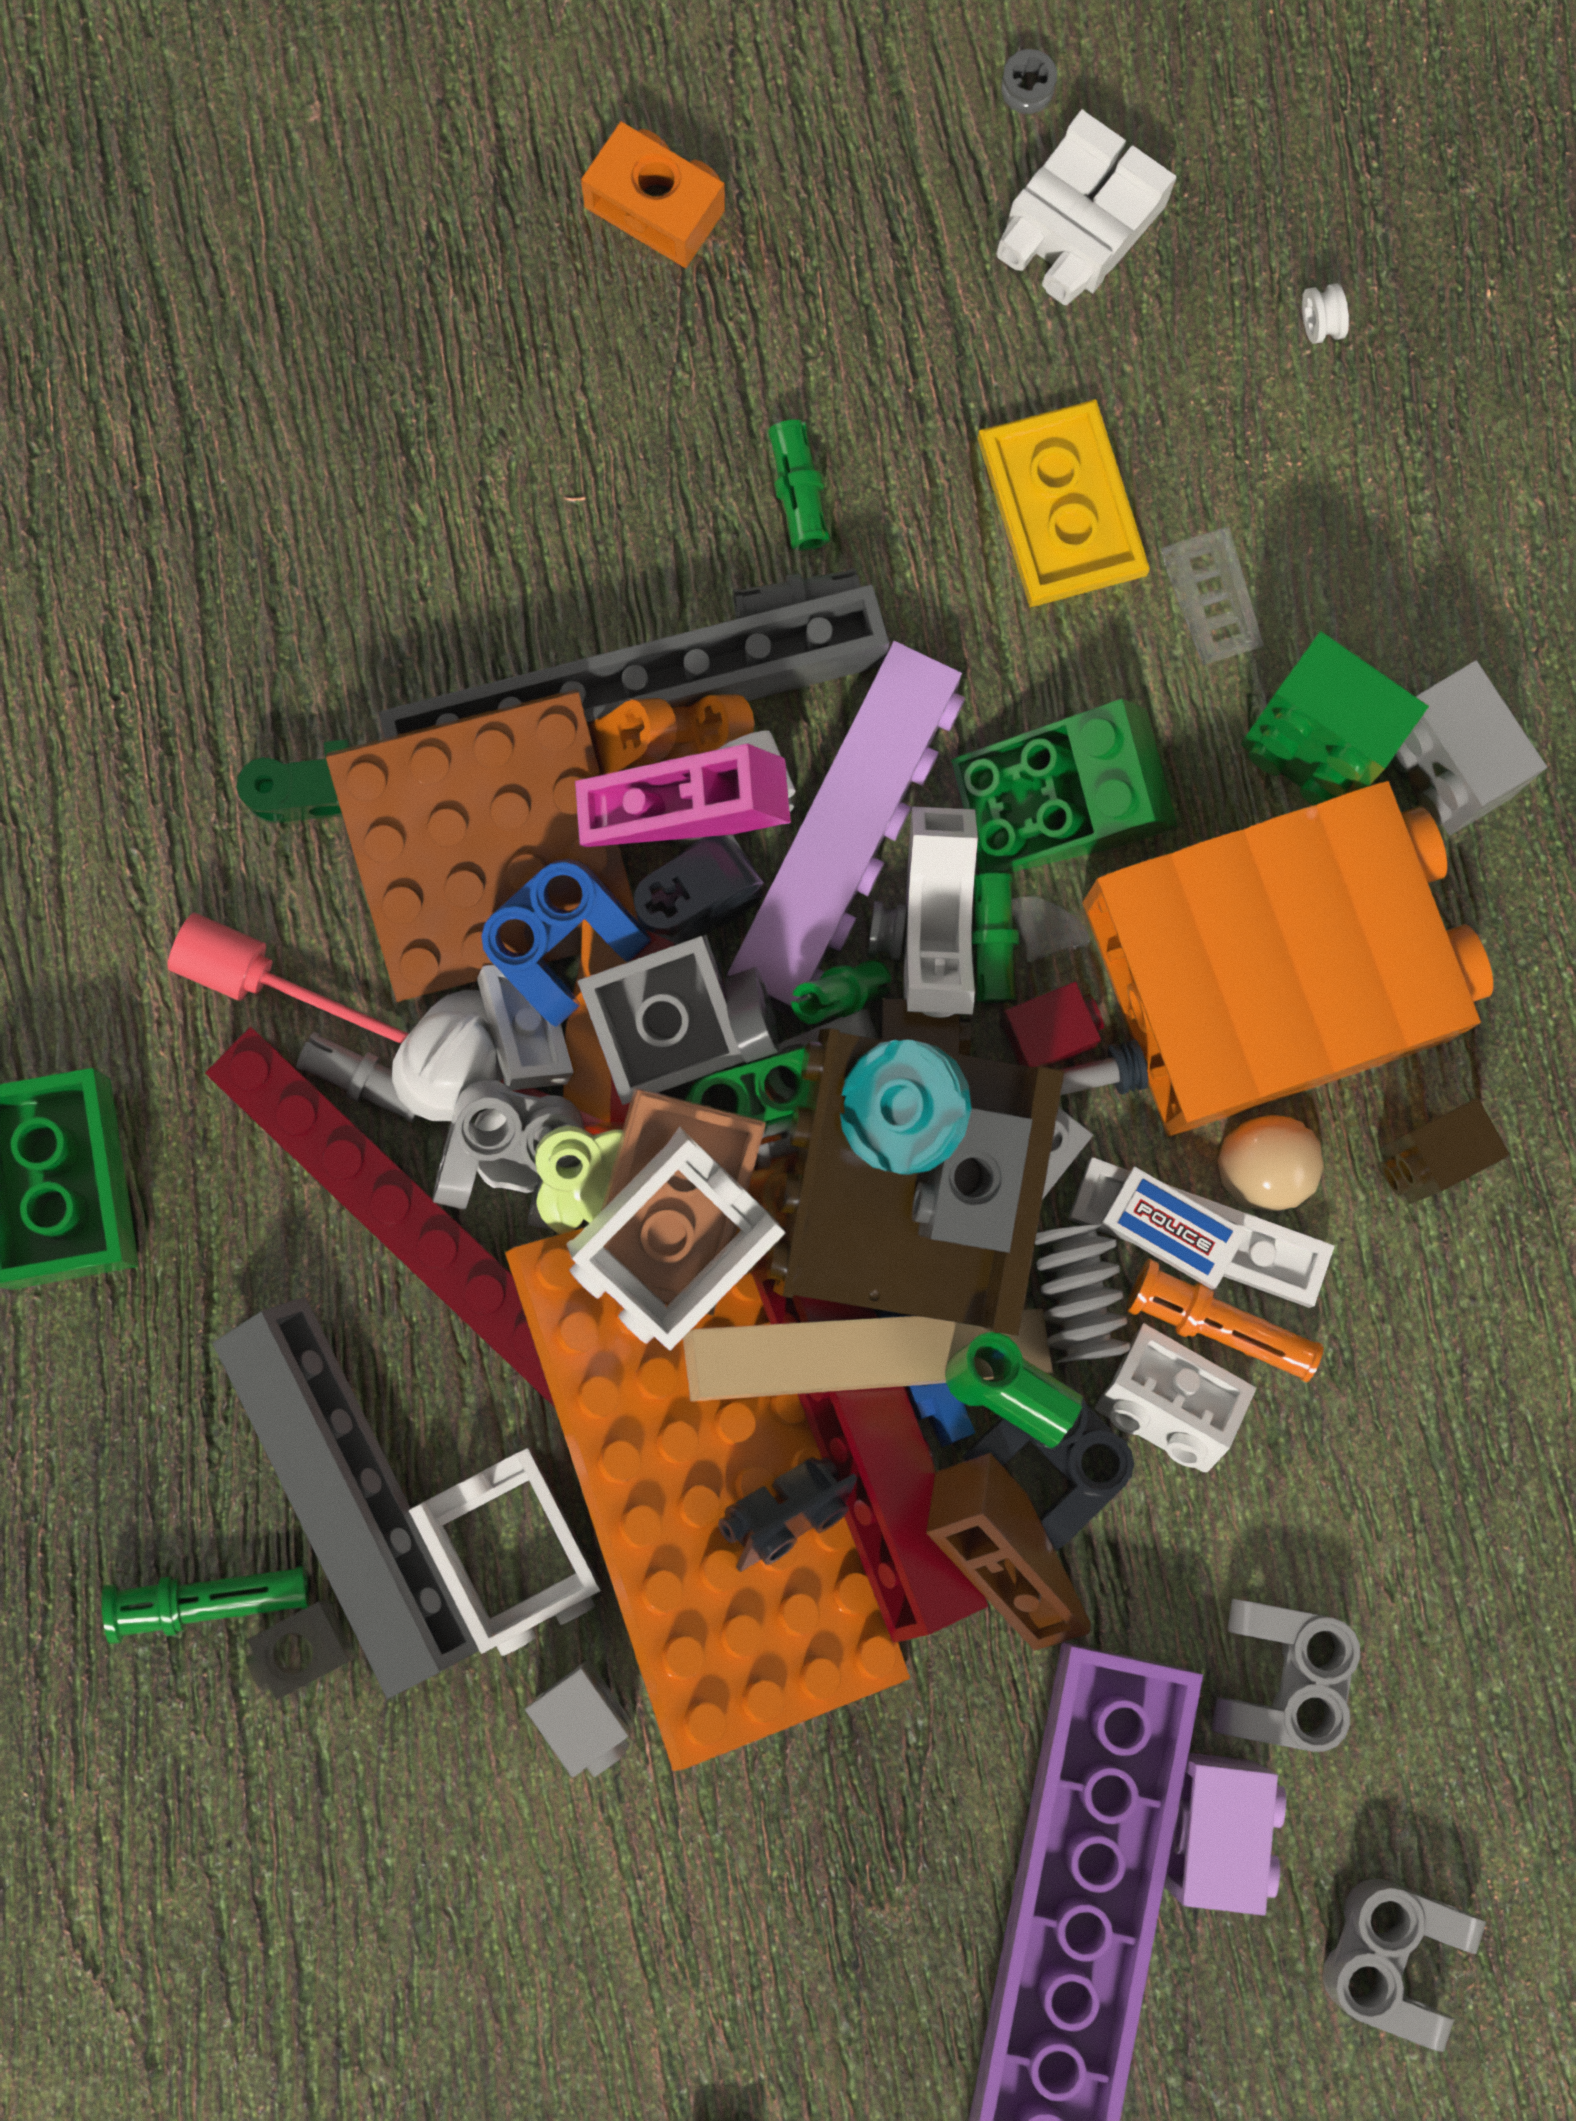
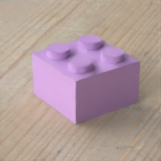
[1164,1753,1286,1915]

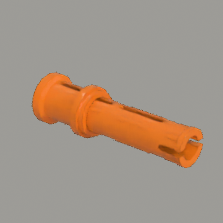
[1126,1259,1324,1382]

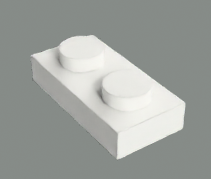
[477,965,574,1090]

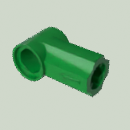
[945,1332,1083,1448]

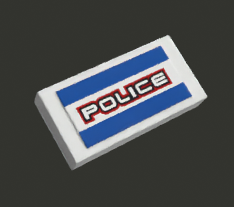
[1100,1166,1247,1290]

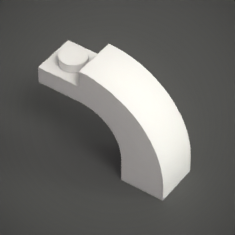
[904,807,978,1017]

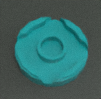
[840,1039,971,1175]

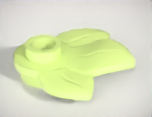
[535,1126,623,1234]

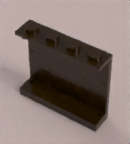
[766,1028,1065,1336]

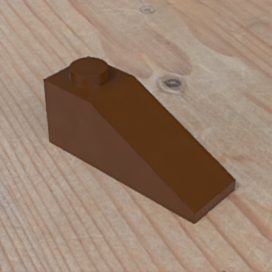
[926,1453,1091,1651]

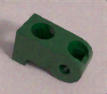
[236,739,353,823]

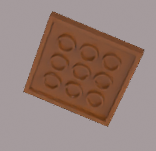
[326,689,638,1002]

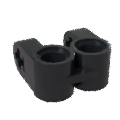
[634,834,764,944]
[962,1384,1134,1552]

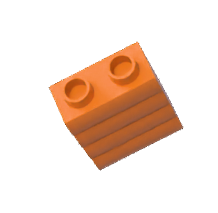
[1082,781,1493,1138]

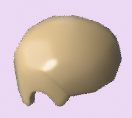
[1217,1115,1324,1211]

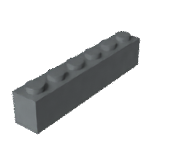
[212,1296,479,1699]

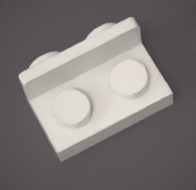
[1095,1323,1257,1472]

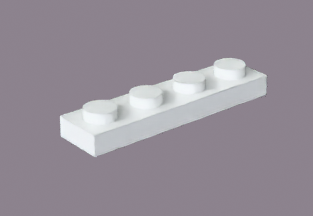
[1068,1157,1335,1308]

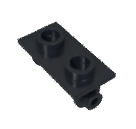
[718,1457,858,1572]

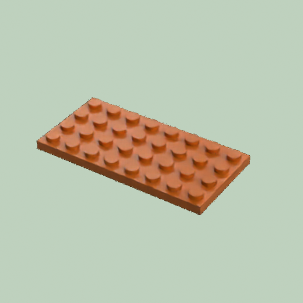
[505,1227,910,1771]

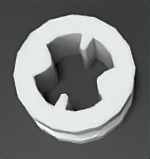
[1302,283,1349,344]

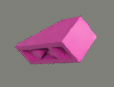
[575,743,791,847]

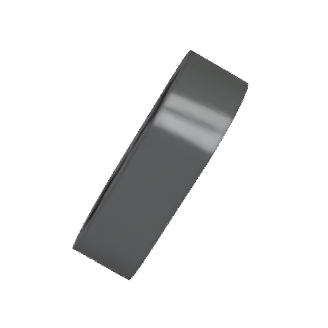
[724,967,779,1063]

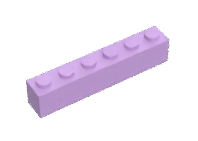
[727,641,966,1019]

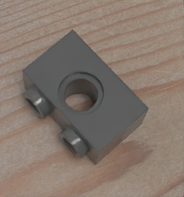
[912,1108,1032,1252]

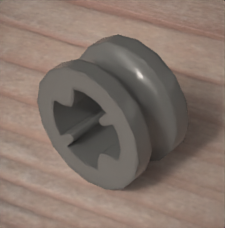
[1001,49,1057,114]
[867,900,906,961]

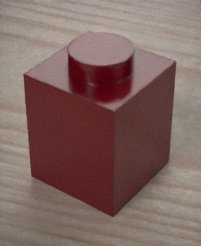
[999,981,1104,1068]

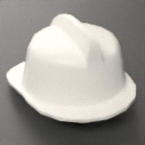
[392,990,503,1121]

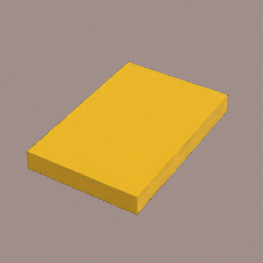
[977,399,1150,608]

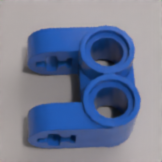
[481,859,652,1027]

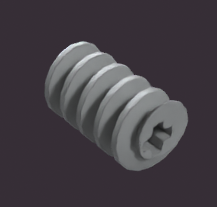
[1035,1225,1131,1363]

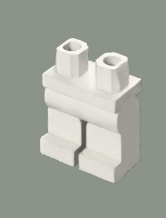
[997,109,1177,305]

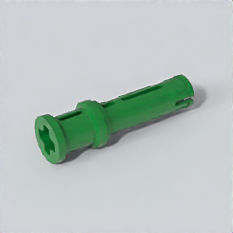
[102,1566,310,1644]

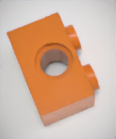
[581,121,725,268]

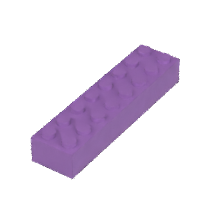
[969,1642,1203,2121]

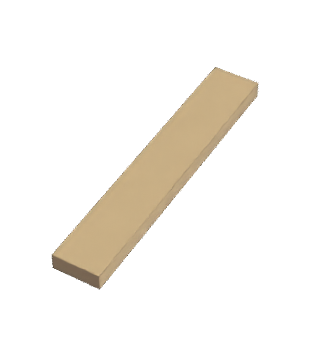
[683,1309,1053,1401]

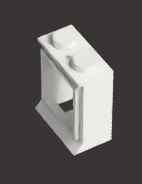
[567,1126,785,1350]
[409,1446,602,1656]

